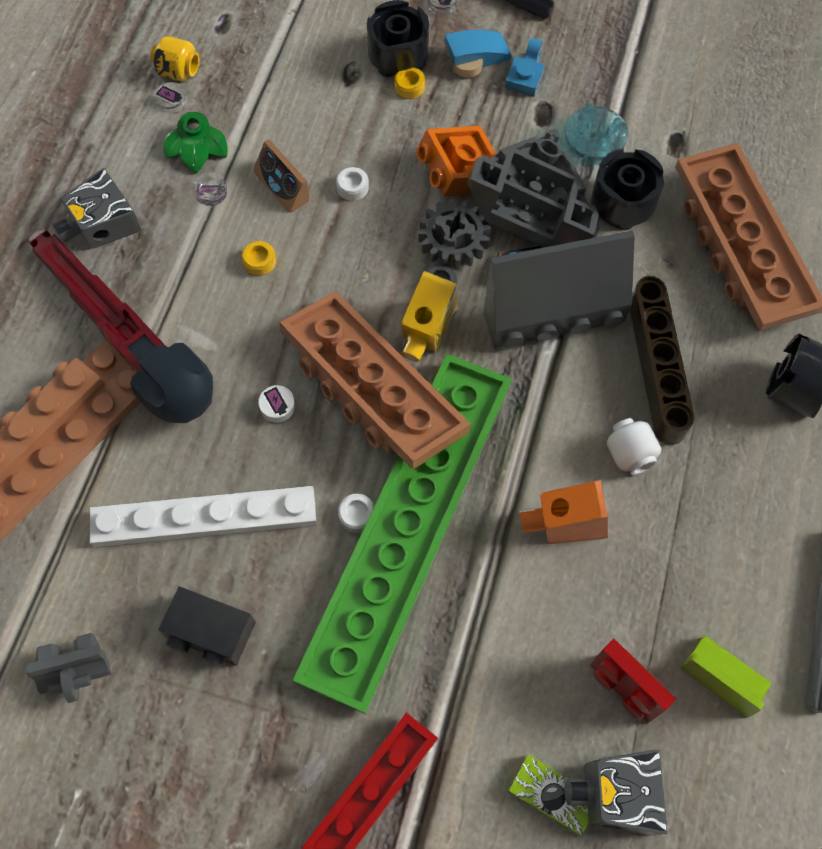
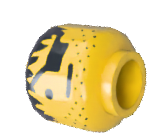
[150,36,200,82]

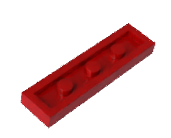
[301,712,438,849]

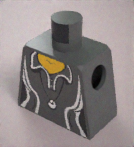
[52,168,141,248]
[564,750,668,836]

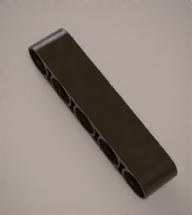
[630,276,694,445]

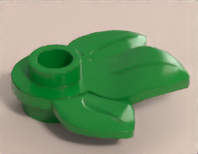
[163,112,228,174]

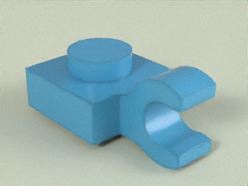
[505,38,545,96]

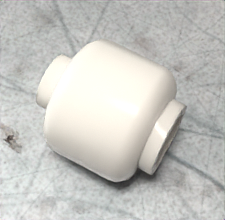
[607,418,662,475]

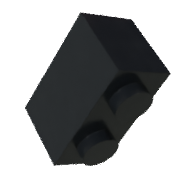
[158,586,256,667]

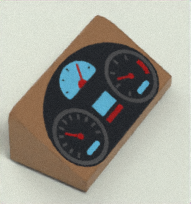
[254,139,309,212]

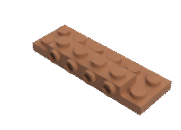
[675,143,822,331]
[279,291,471,470]
[0,340,141,541]

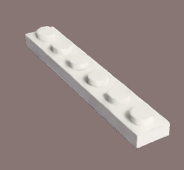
[90,486,317,547]

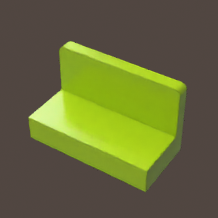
[680,635,772,718]

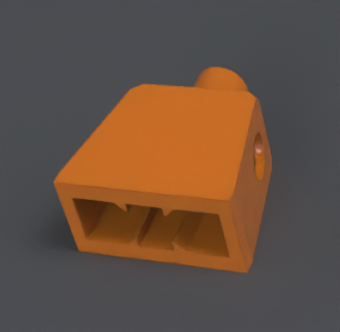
[520,480,608,544]

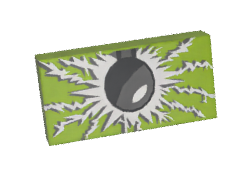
[508,754,589,837]

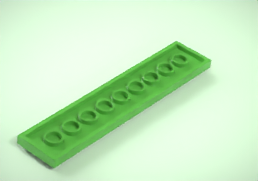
[293,353,512,715]

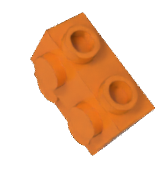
[417,126,497,197]

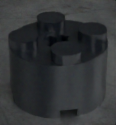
[367,0,429,77]
[591,149,664,230]
[766,334,822,418]

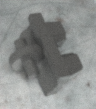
[26,633,111,703]

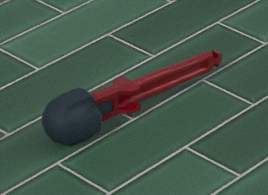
[29,229,213,423]

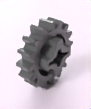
[418,199,491,269]

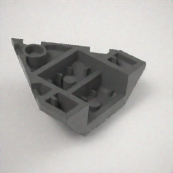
[467,129,599,248]

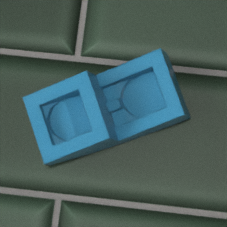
[444,30,512,67]

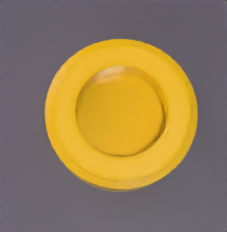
[394,68,425,99]
[241,241,276,276]

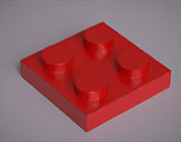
[590,638,676,723]

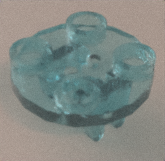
[564,103,628,165]

